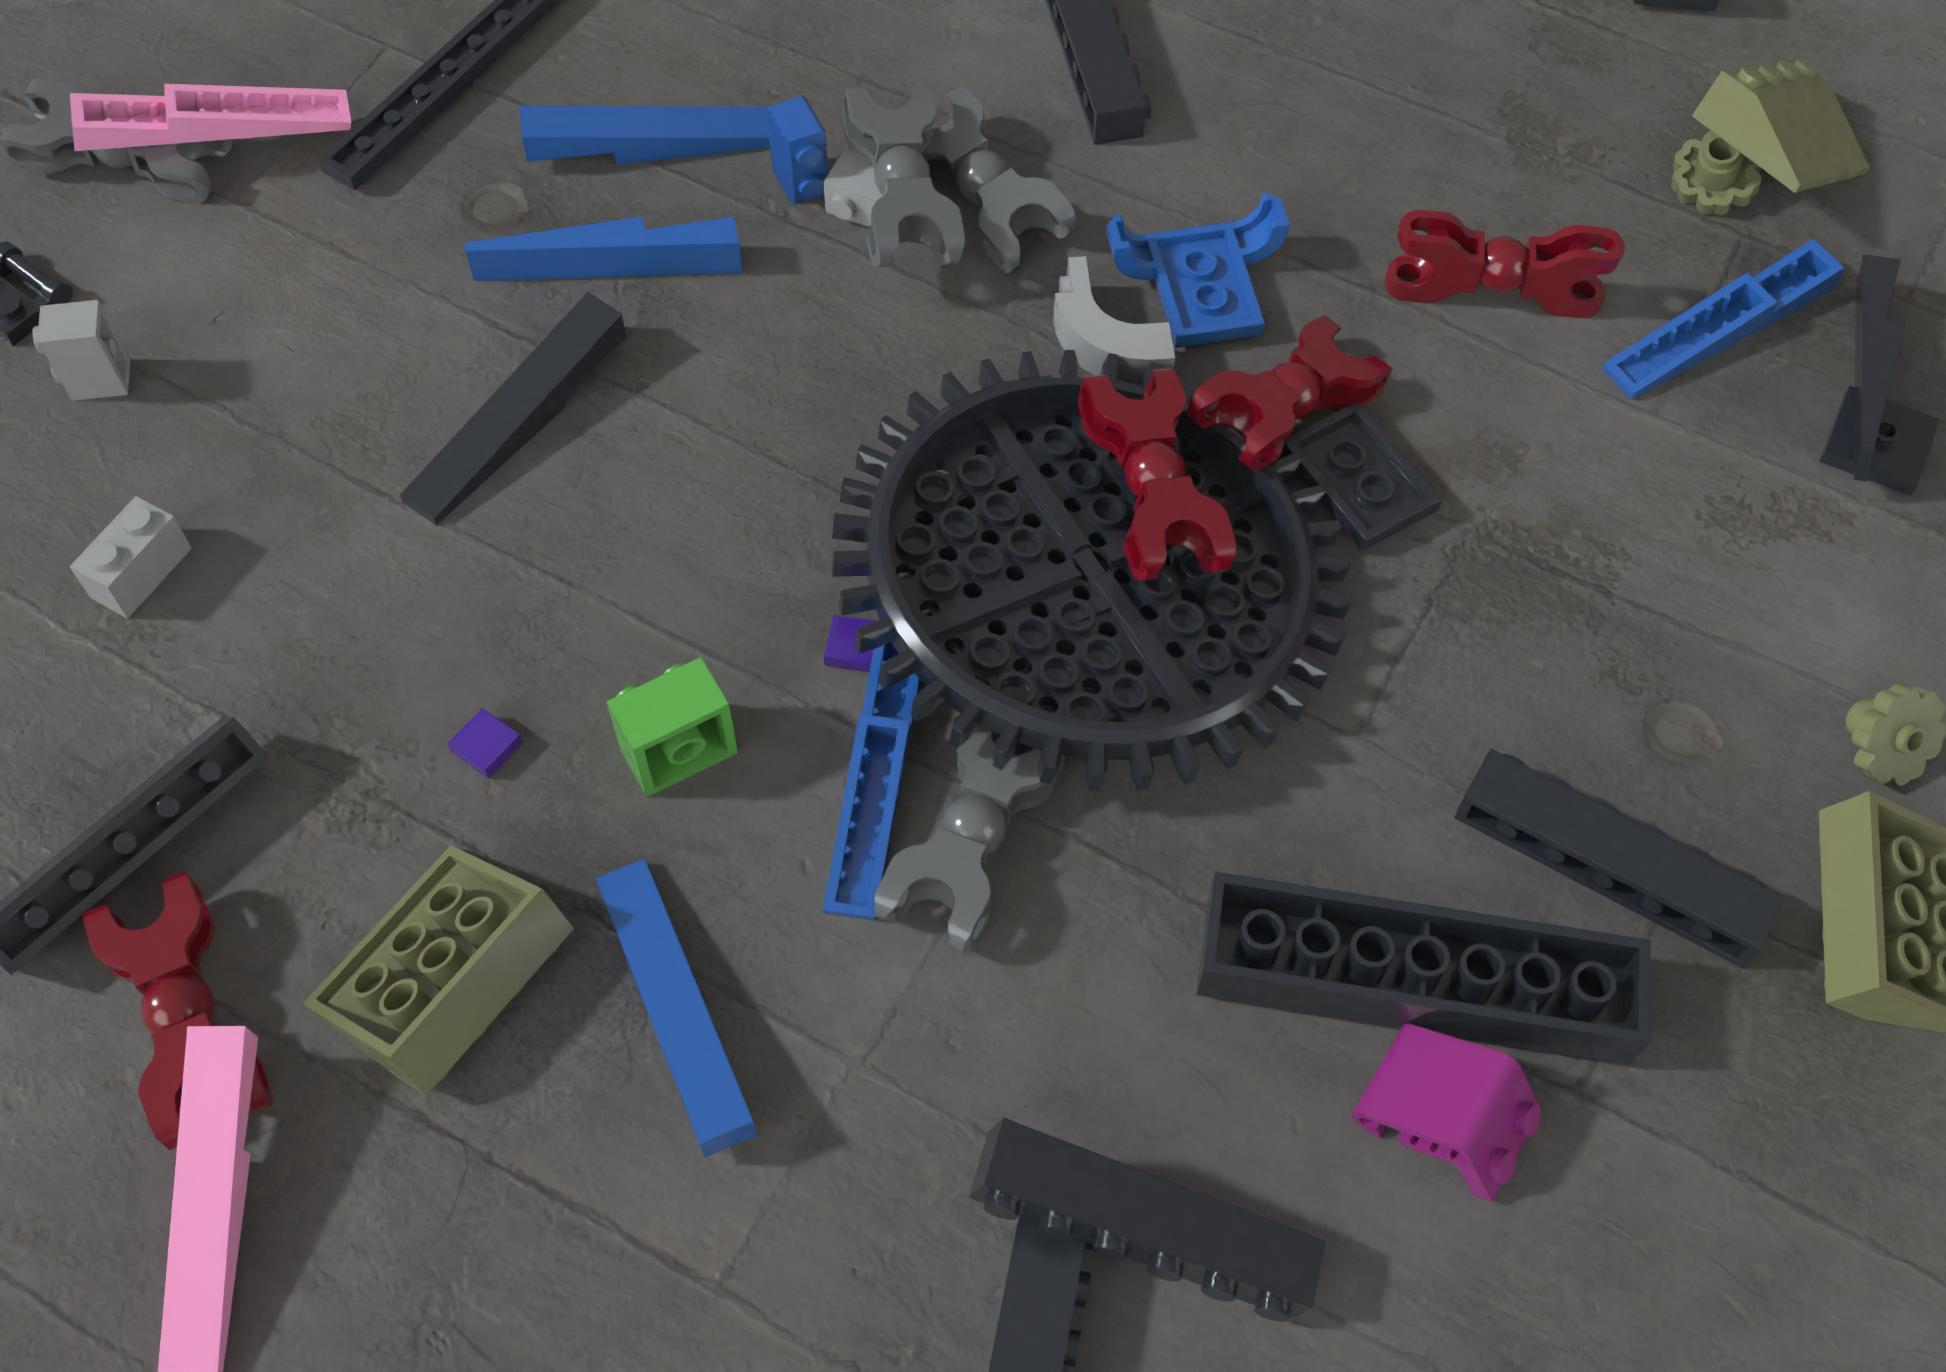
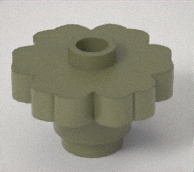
[1671,131,1762,215]
[1846,683,1946,786]

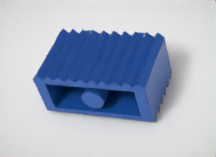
[767,96,829,204]

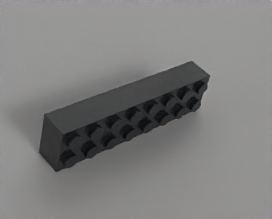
[1196,871,1651,1065]

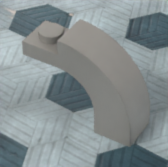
[1053,256,1175,385]

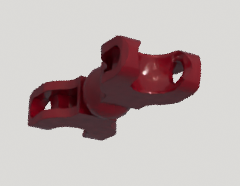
[1384,210,1625,318]
[1186,316,1393,472]
[1078,368,1236,581]
[83,871,274,1150]

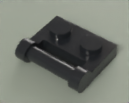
[0,241,73,346]

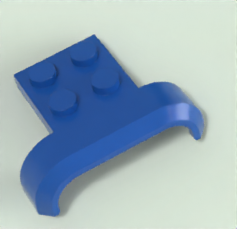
[1107,193,1290,348]

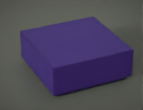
[824,615,876,672]
[447,708,523,778]

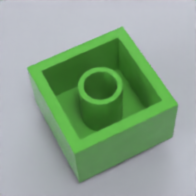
[606,657,738,797]

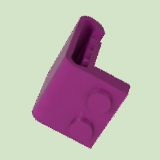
[1351,1024,1541,1202]

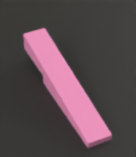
[70,84,351,152]
[158,1026,258,1372]

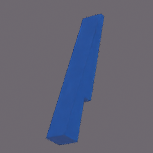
[519,106,770,165]
[464,216,743,281]
[1602,239,1844,400]
[823,643,922,921]
[595,859,757,1158]

